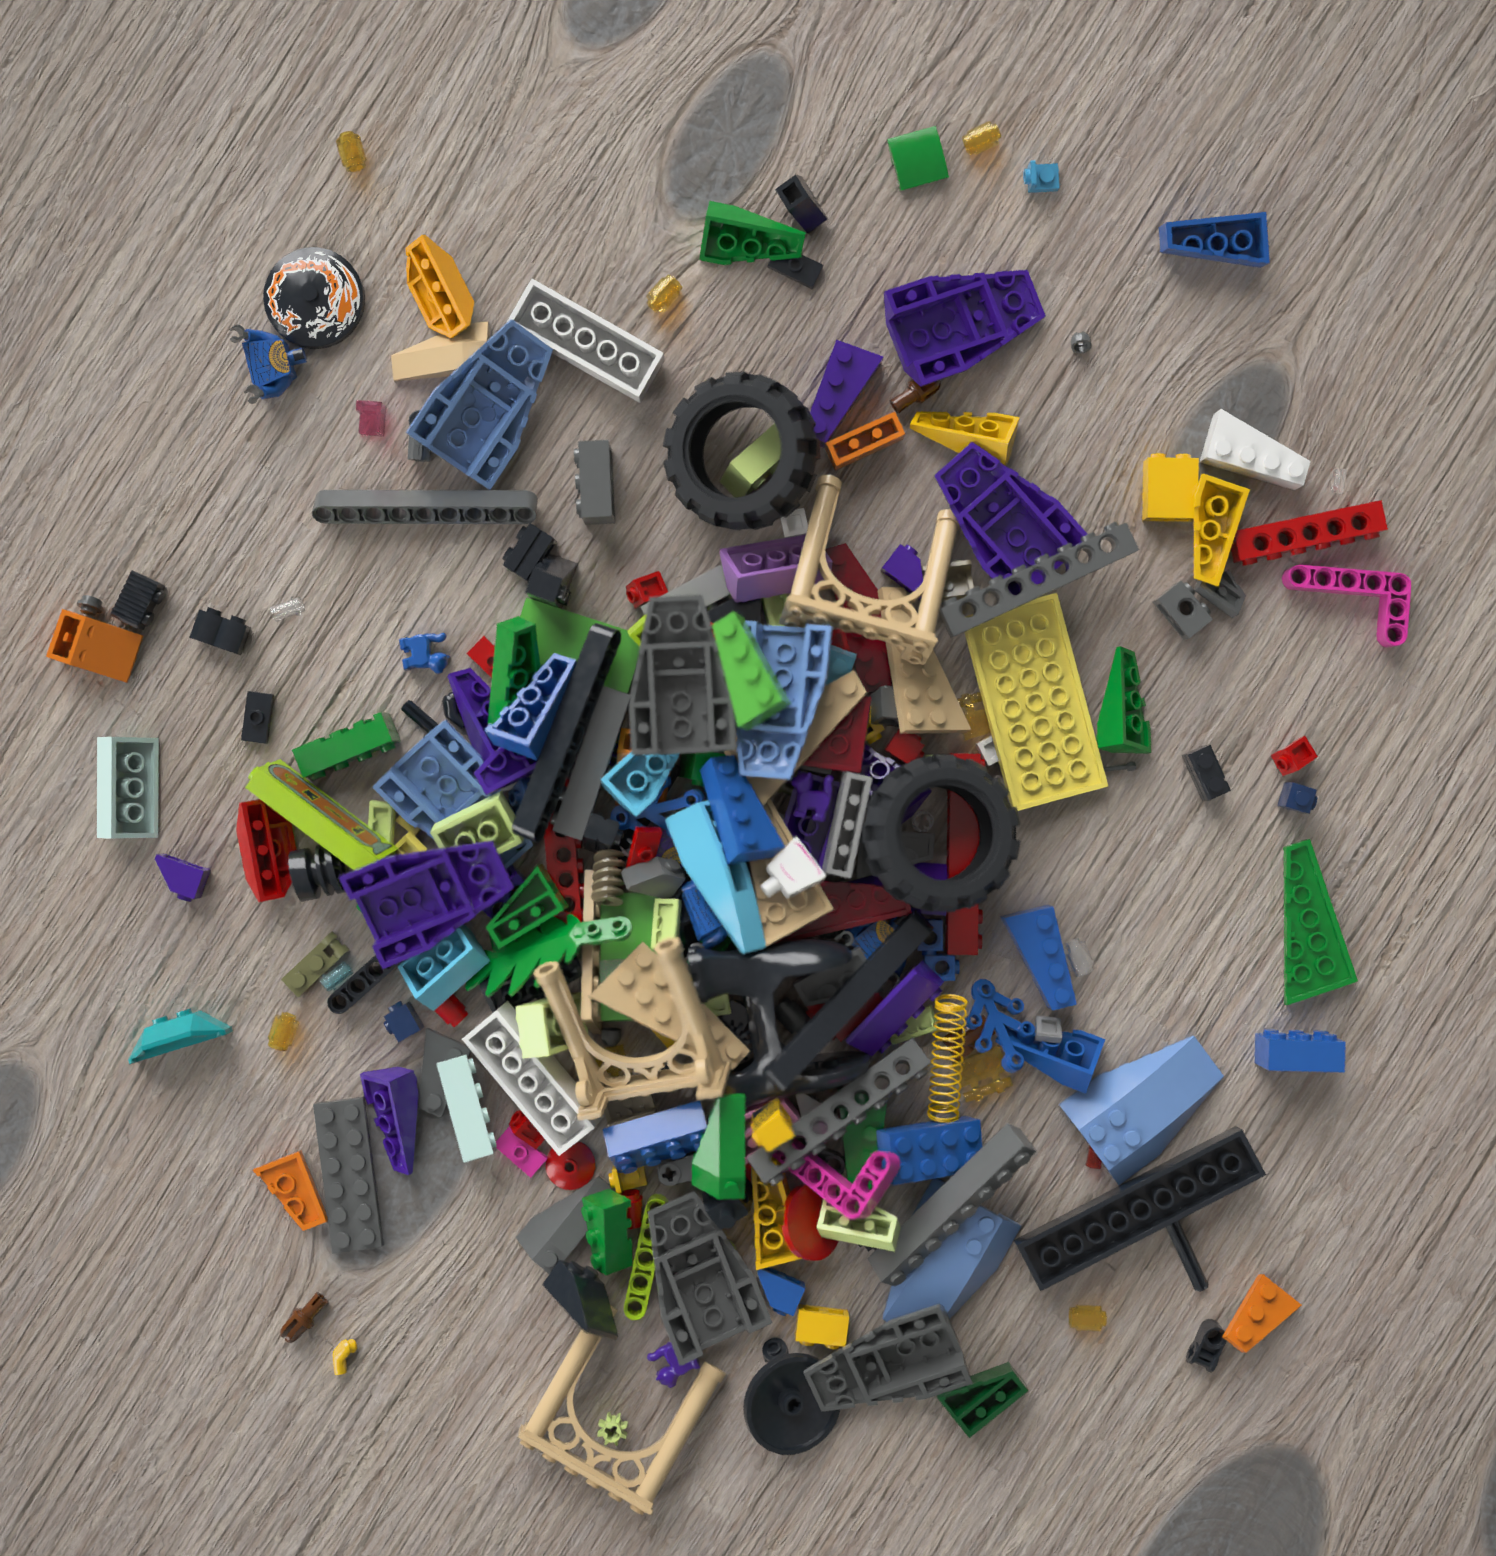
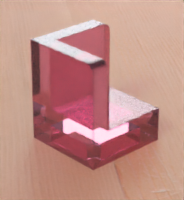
[356,400,386,437]

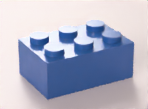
[1254,1029,1346,1072]

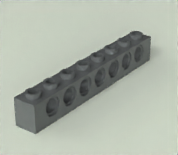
[939,521,1139,638]
[747,1038,931,1186]

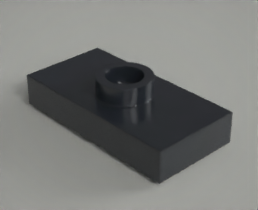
[768,254,823,289]
[241,691,275,744]

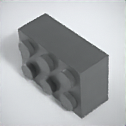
[574,440,615,525]

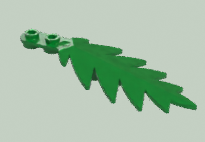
[465,914,632,998]

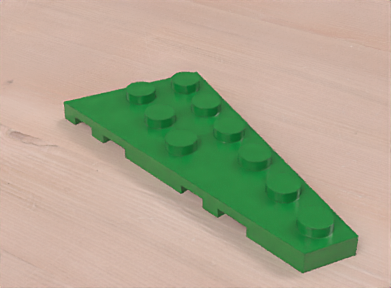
[1283,839,1358,1005]

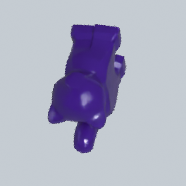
[792,772,834,822]
[647,1342,700,1388]

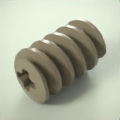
[591,849,625,906]

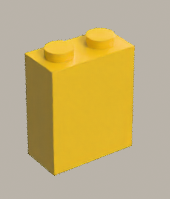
[1142,453,1199,522]

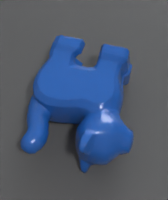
[399,633,450,674]

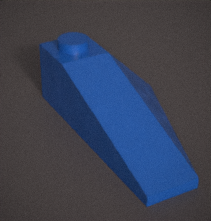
[995,1025,1105,1094]

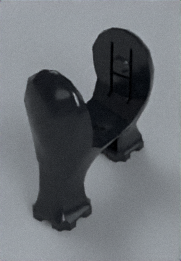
[688,939,871,1109]

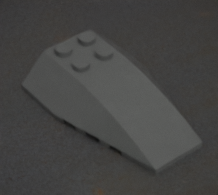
[629,595,736,755]
[648,1191,772,1366]
[804,1304,973,1411]

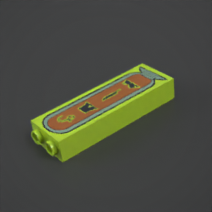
[245,759,398,870]

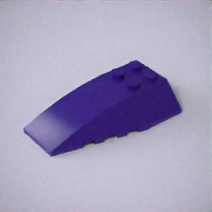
[884,270,1046,387]
[934,442,1088,596]
[339,841,514,969]

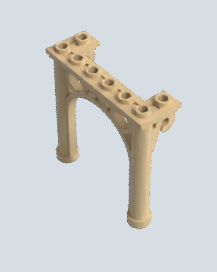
[778,475,960,665]
[534,937,731,1121]
[518,1305,726,1515]

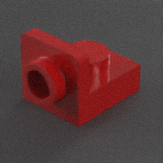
[626,571,668,609]
[1271,736,1318,776]
[509,1110,545,1150]

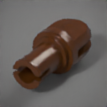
[890,379,941,414]
[280,1292,328,1343]

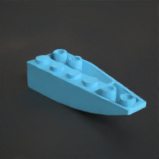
[665,800,766,954]

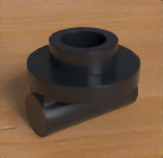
[762,1338,789,1363]

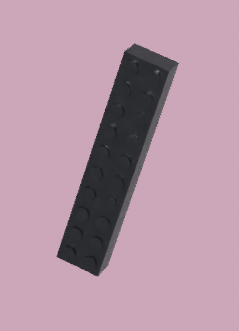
[1014,1126,1266,1291]

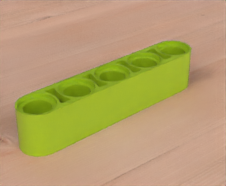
[624,1194,668,1320]

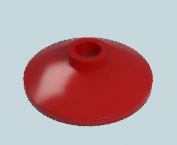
[546,1141,596,1190]

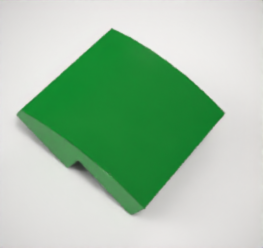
[887,126,949,191]

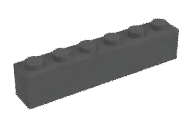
[550,686,630,840]

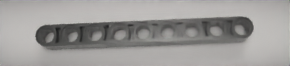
[312,490,538,524]

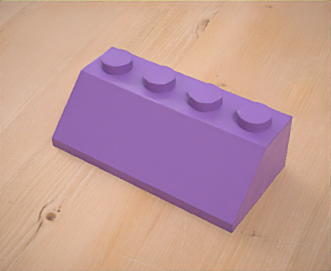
[720,535,832,602]

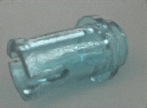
[320,961,353,992]

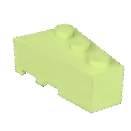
[719,424,781,497]
[817,1186,900,1251]

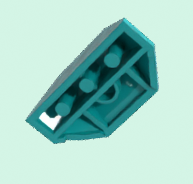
[128,1008,233,1064]

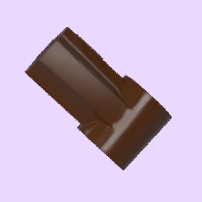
[943,1015,995,1061]

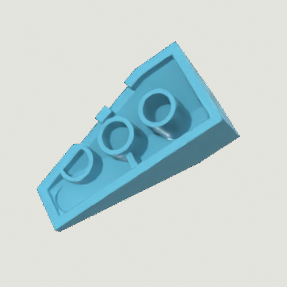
[601,752,680,817]

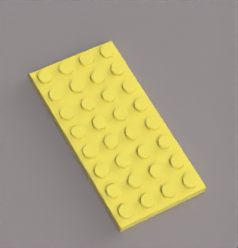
[964,593,1108,811]

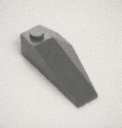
[516,1176,616,1274]

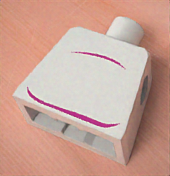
[760,837,826,899]

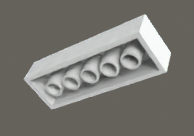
[507,278,665,403]
[462,1001,604,1156]

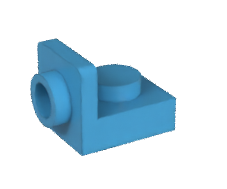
[1023,160,1059,193]

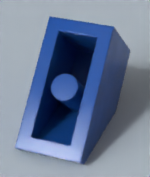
[757,1267,805,1316]

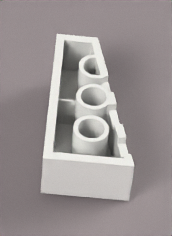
[1200,409,1311,490]

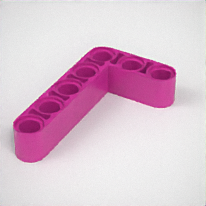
[1282,565,1411,648]
[773,1139,900,1219]

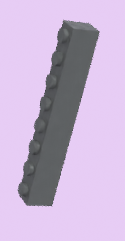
[867,1123,1037,1287]

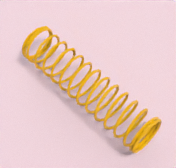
[927,994,968,1123]

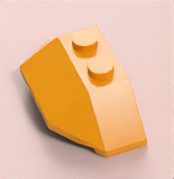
[406,235,474,338]

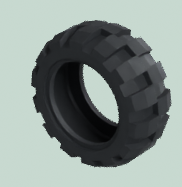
[663,371,820,531]
[861,755,1021,912]

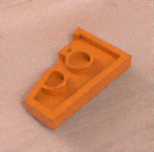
[253,1150,328,1231]
[1222,1274,1302,1353]

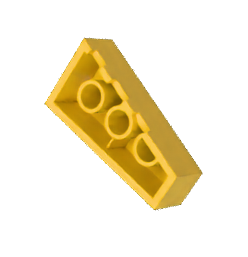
[752,1156,802,1270]

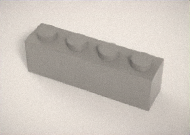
[640,564,733,615]
[822,772,872,878]

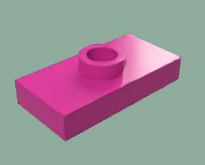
[496,1126,548,1178]

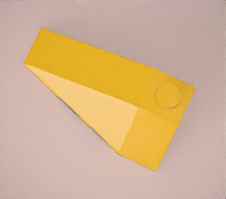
[910,411,1020,466]
[1194,474,1250,586]

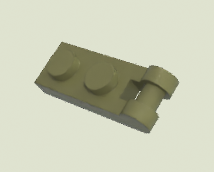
[281,931,350,997]

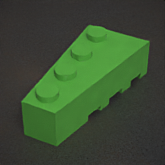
[712,612,791,731]

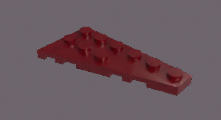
[825,543,893,693]
[749,873,912,943]

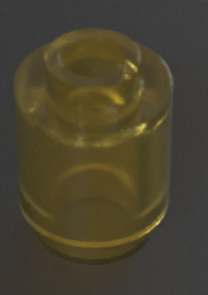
[962,121,1001,155]
[336,131,367,172]
[646,275,682,313]
[267,1012,299,1051]
[1069,1305,1107,1332]

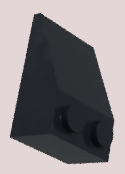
[542,1260,619,1340]

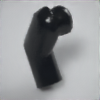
[442,692,465,729]

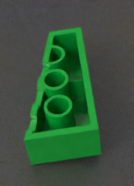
[488,616,541,725]
[292,712,401,781]
[837,1086,888,1191]

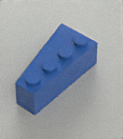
[1159,212,1270,268]
[484,653,577,760]
[700,755,785,865]
[1000,905,1077,1011]

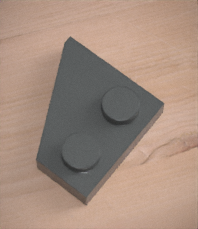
[1194,569,1246,618]

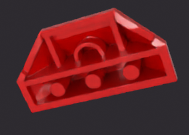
[236,799,297,902]

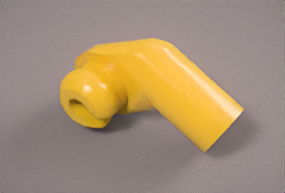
[332,1339,357,1375]

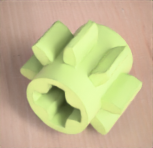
[597,1412,628,1446]

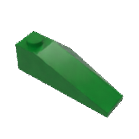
[699,201,806,265]
[1096,646,1152,754]
[692,1094,745,1199]

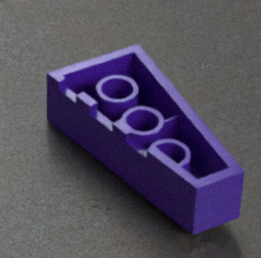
[810,339,884,448]

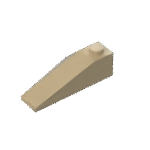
[391,322,490,381]

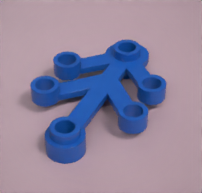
[610,775,705,838]
[965,979,1035,1073]

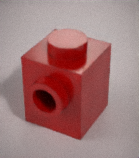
[884,729,925,764]

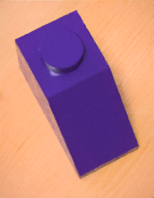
[880,544,923,601]
[155,853,211,902]

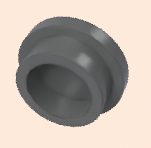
[77,595,103,616]

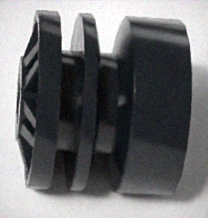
[288,845,346,902]

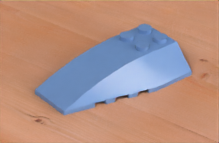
[406,319,553,490]
[734,621,832,780]
[372,719,533,869]
[1059,1036,1224,1185]
[882,1178,1021,1322]

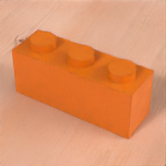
[825,411,905,471]

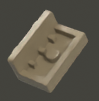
[921,560,974,603]
[604,1094,657,1127]

